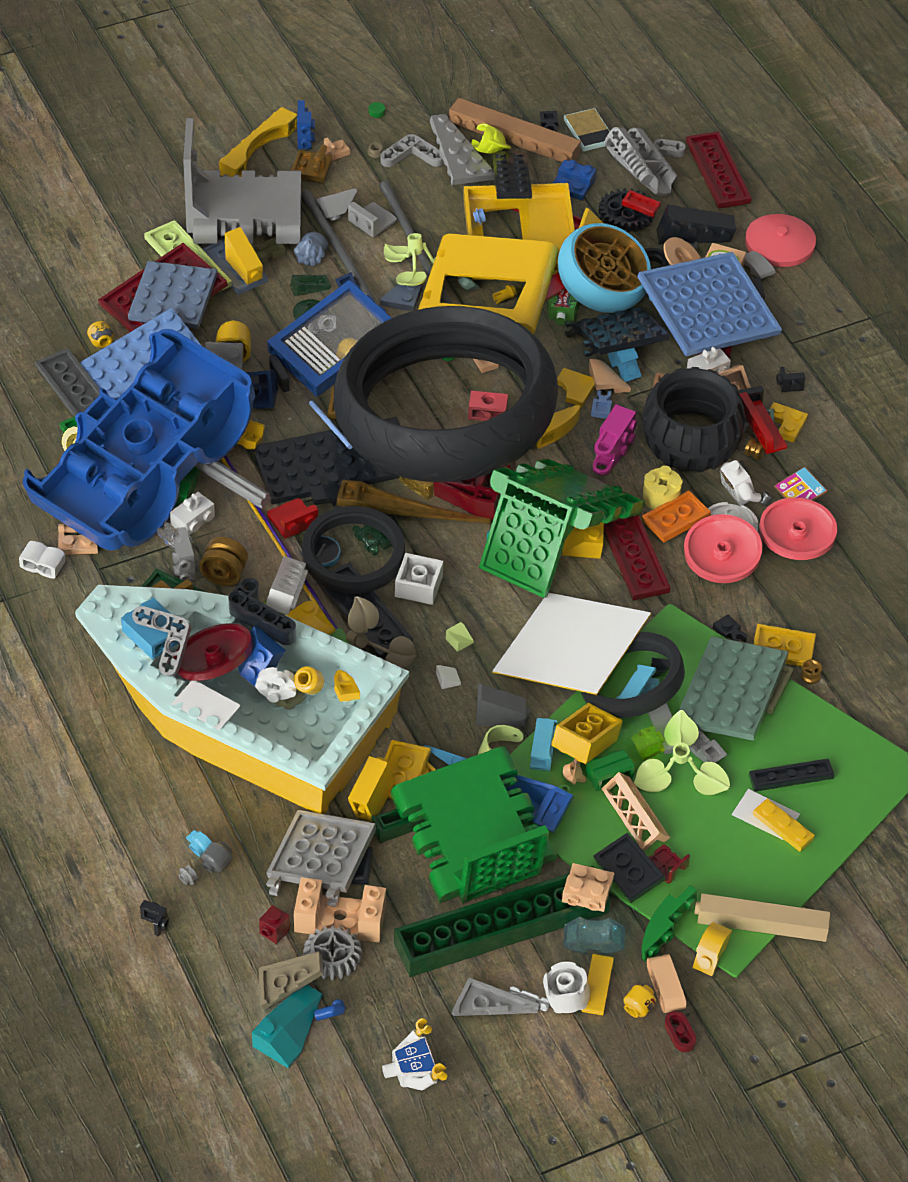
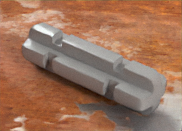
[509,986,550,1011]

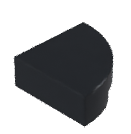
[651,657,670,677]

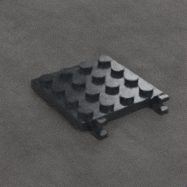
[564,307,669,357]

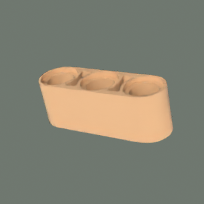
[647,954,686,1013]

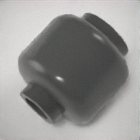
[201,841,233,873]

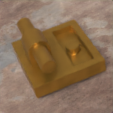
[291,145,332,183]

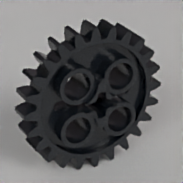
[598,188,655,232]

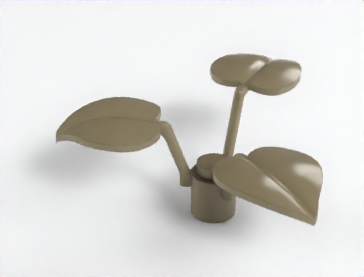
[346,596,417,668]

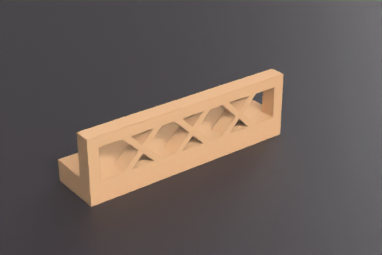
[601,772,670,851]

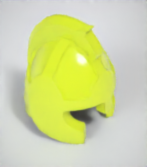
[472,124,511,154]

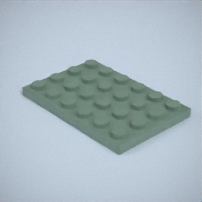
[678,636,788,741]

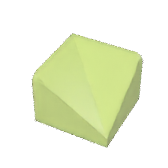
[446,622,474,652]

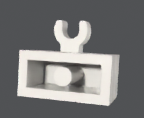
[687,346,731,373]
[170,492,215,536]

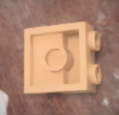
[562,863,614,912]

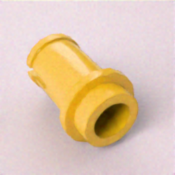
[492,285,517,304]

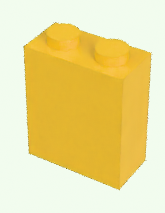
[348,756,396,822]

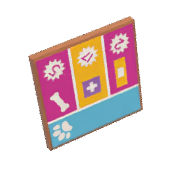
[774,466,828,501]

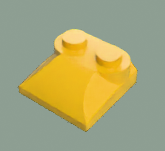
[285,601,336,635]

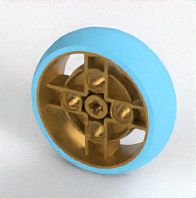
[558,223,651,313]

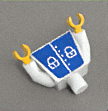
[382,1018,447,1091]

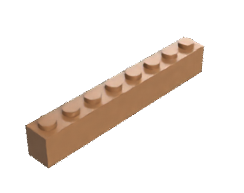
[449,98,581,162]

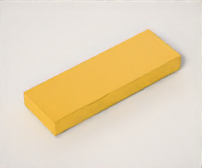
[582,954,614,1016]

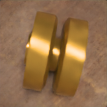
[199,537,248,586]

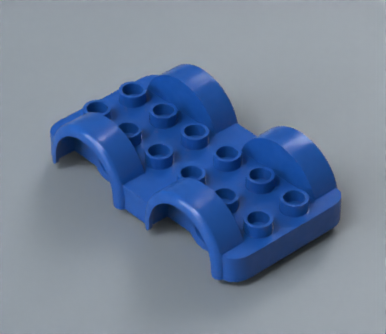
[23,329,255,550]

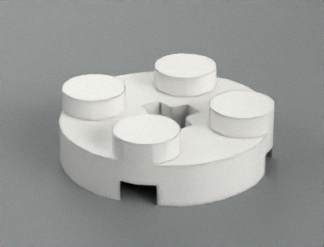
[255,667,297,703]

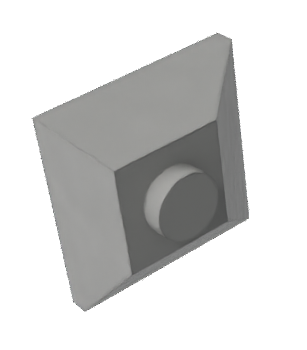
[316,188,357,221]

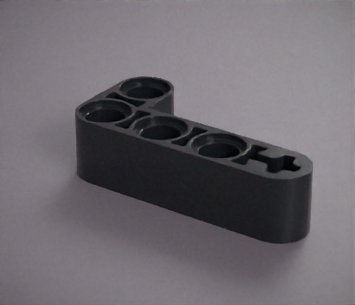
[228,578,296,645]

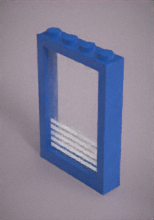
[267,280,393,397]

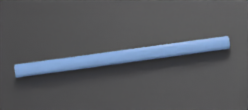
[309,400,352,449]

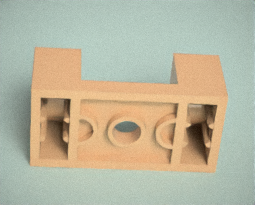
[294,877,386,943]

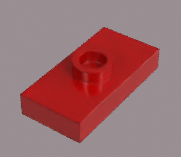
[622,190,661,217]

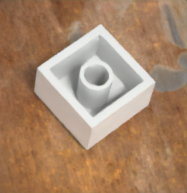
[395,553,443,605]

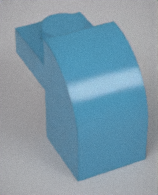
[607,348,642,382]

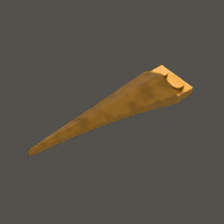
[337,480,491,524]

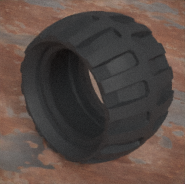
[643,367,745,472]

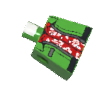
[547,289,580,325]

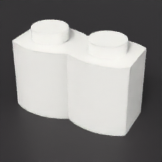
[19,541,66,578]

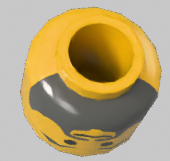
[87,321,114,348]

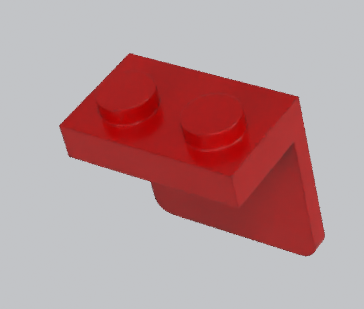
[267,498,318,539]

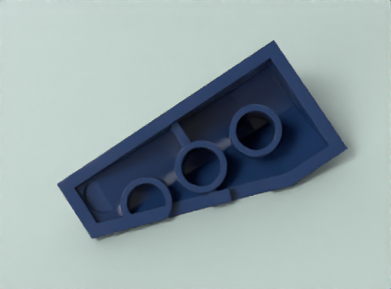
[246,370,278,409]

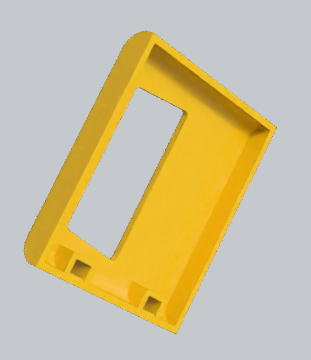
[464,183,575,281]
[418,234,559,334]

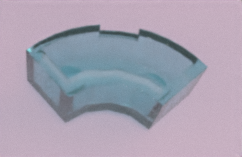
[563,917,625,954]

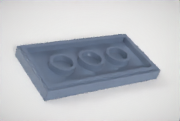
[202,239,268,295]

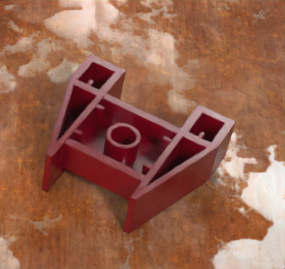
[433,462,516,519]

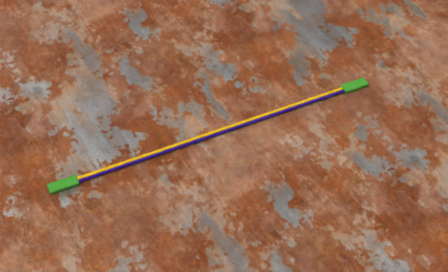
[220,455,349,644]

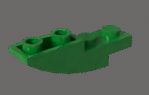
[642,885,697,962]

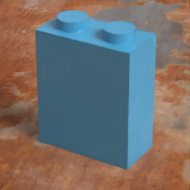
[121,597,184,660]

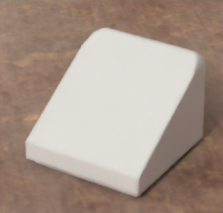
[436,665,461,689]

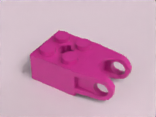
[592,405,637,475]

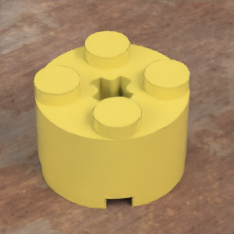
[643,466,682,509]

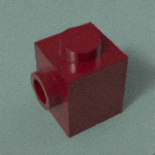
[259,905,290,944]

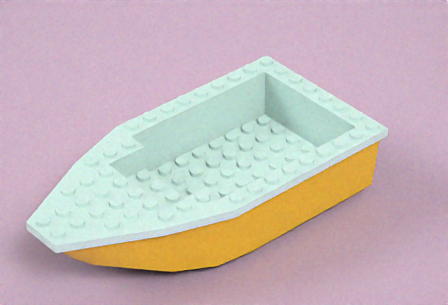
[75,585,409,814]

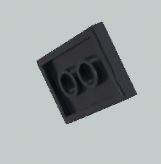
[593,833,665,903]

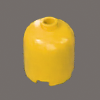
[215,320,251,363]

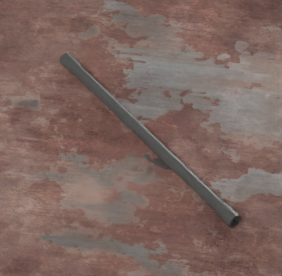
[379,181,452,304]
[301,190,381,324]

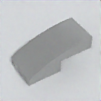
[744,251,775,279]
[689,729,727,763]

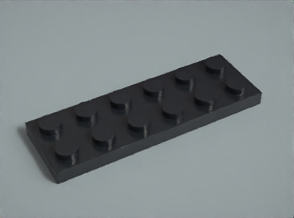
[492,151,532,199]
[316,562,413,659]

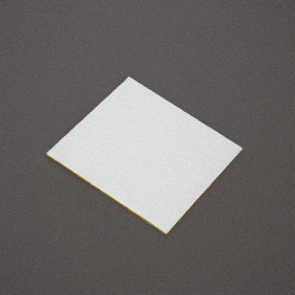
[492,593,651,695]

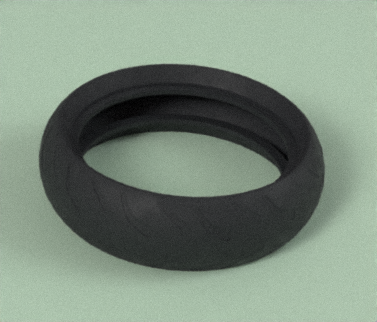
[334,306,558,482]

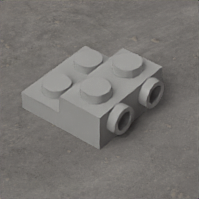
[172,527,196,582]

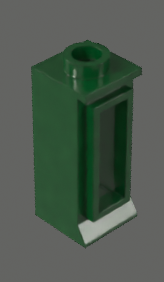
[371,808,425,843]

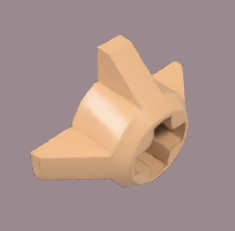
[563,759,586,784]

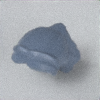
[294,232,329,266]

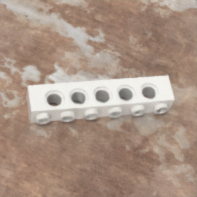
[266,556,308,615]

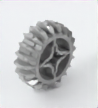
[303,925,362,981]

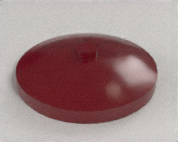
[173,623,254,681]

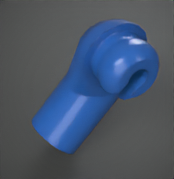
[314,999,346,1021]

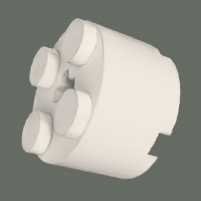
[543,962,590,1013]

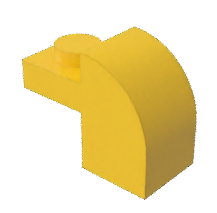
[692,922,732,976]

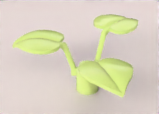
[384,233,436,286]
[634,710,730,795]

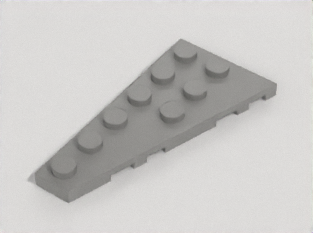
[430,114,494,185]

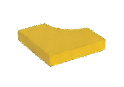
[557,368,595,407]

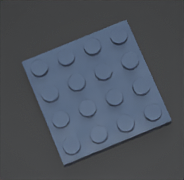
[128,261,218,329]

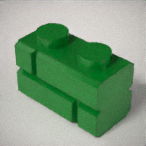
[586,749,635,791]

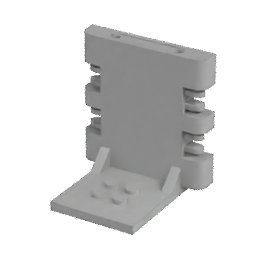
[183,118,301,244]

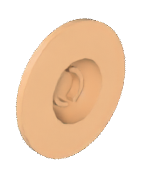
[664,237,701,265]

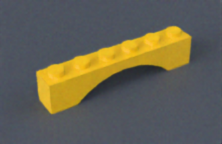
[219,107,297,177]

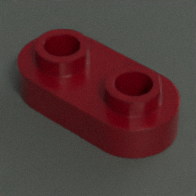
[664,1011,696,1052]

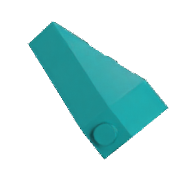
[252,985,322,1069]

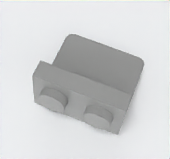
[348,201,397,237]

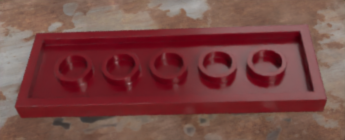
[686,131,752,209]
[603,515,670,601]

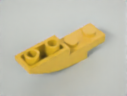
[536,404,580,449]

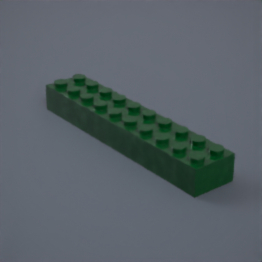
[394,866,610,977]

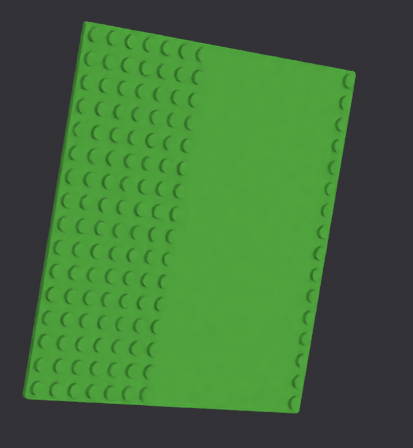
[510,604,908,977]

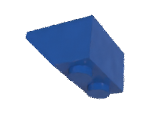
[238,626,286,687]

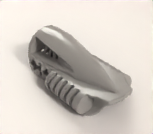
[605,127,678,196]

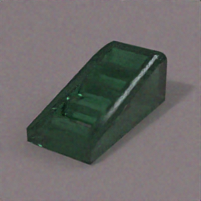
[290,275,331,296]

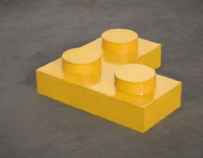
[770,402,808,443]

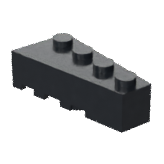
[656,204,736,244]

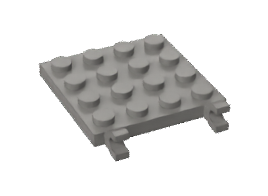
[266,810,376,907]

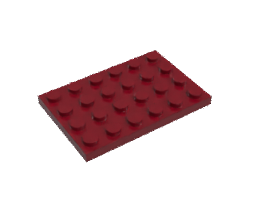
[98,243,228,332]

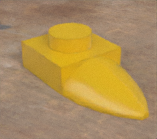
[334,670,360,702]

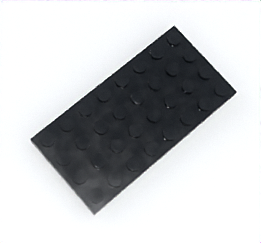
[252,417,403,505]

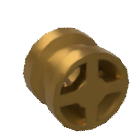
[744,438,765,461]
[801,659,822,684]

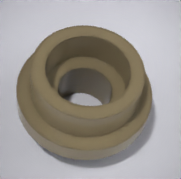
[367,142,384,158]

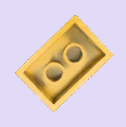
[551,703,623,764]

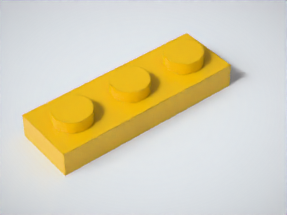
[753,798,815,852]

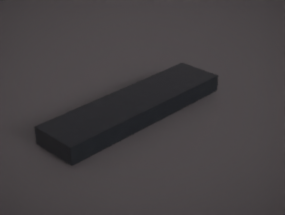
[749,759,834,792]

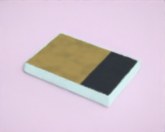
[564,108,610,152]

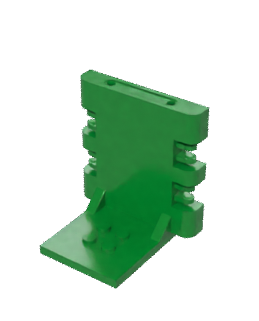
[479,458,645,598]
[391,746,557,904]

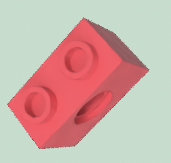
[468,391,508,421]

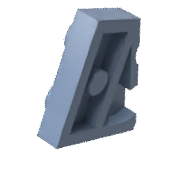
[380,284,422,311]

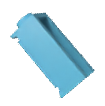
[616,665,660,699]
[530,718,557,771]

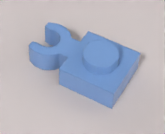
[591,390,612,419]

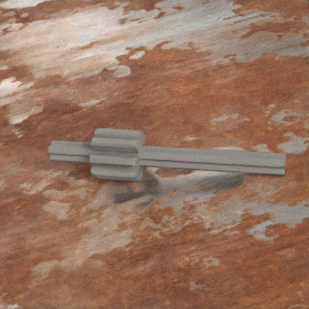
[194,461,271,509]

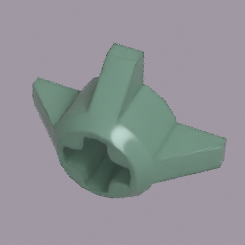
[458,277,480,291]

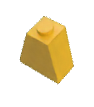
[225,227,263,285]

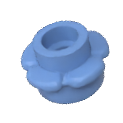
[473,208,486,225]

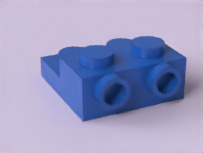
[297,100,315,149]
[552,160,596,201]

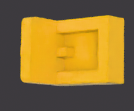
[237,420,265,450]

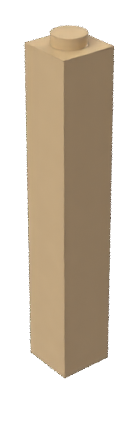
[694,894,830,942]

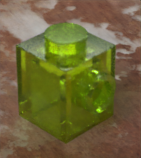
[631,725,665,762]

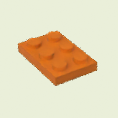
[642,491,711,543]

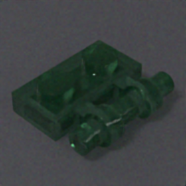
[352,525,392,555]

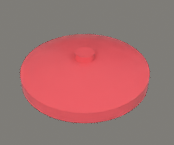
[745,214,816,267]
[759,497,837,560]
[684,514,762,583]

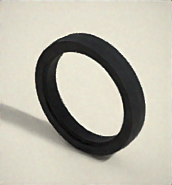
[302,506,405,594]
[581,632,685,718]

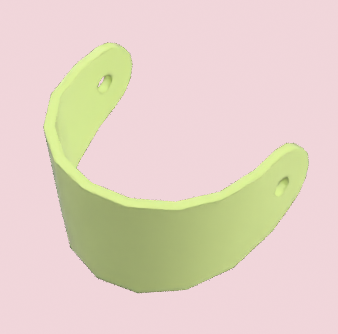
[478,725,524,754]

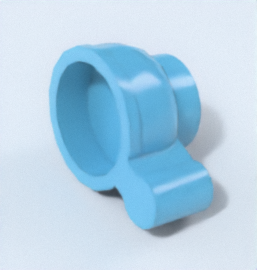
[186,830,212,857]

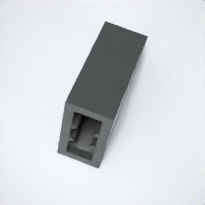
[476,684,530,727]

